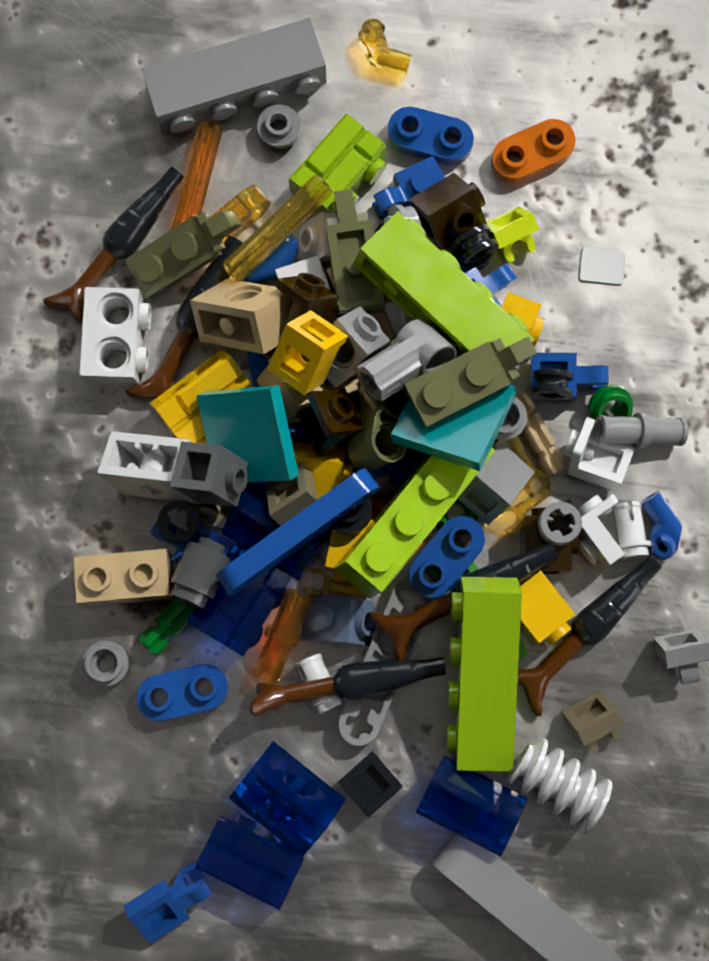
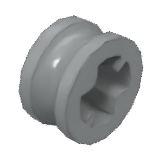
[538,502,582,546]

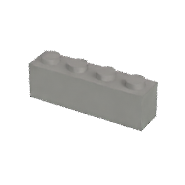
[141,18,327,133]

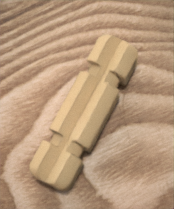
[516,392,567,477]

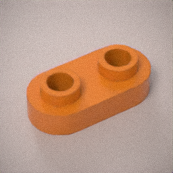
[491,119,576,184]

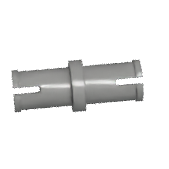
[593,413,688,449]

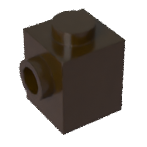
[409,173,487,250]
[520,507,579,575]

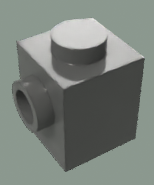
[170,441,248,507]

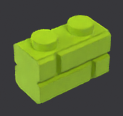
[288,114,387,214]

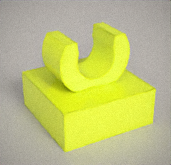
[487,206,539,263]

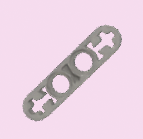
[338,577,433,746]

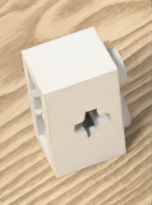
[97,431,201,504]

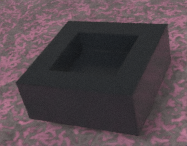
[338,751,403,818]

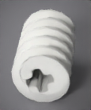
[505,738,612,834]

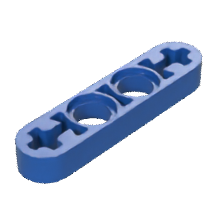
[216,468,380,596]

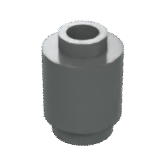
[170,537,231,610]

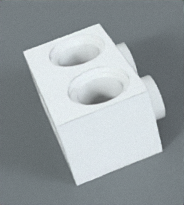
[79,287,151,386]

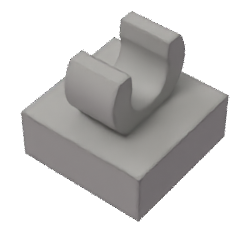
[653,629,709,685]

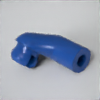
[243,229,298,284]
[641,491,682,560]

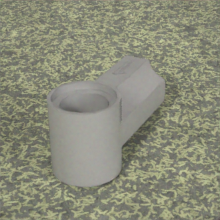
[356,319,456,402]

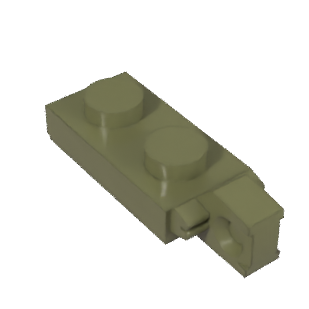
[326,189,385,317]
[125,210,242,299]
[403,336,537,428]

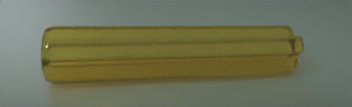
[223,175,333,282]

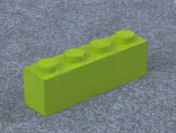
[352,211,535,358]
[334,448,496,599]
[446,577,522,772]

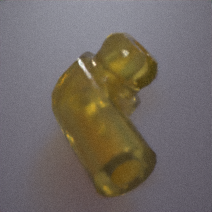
[358,18,412,75]

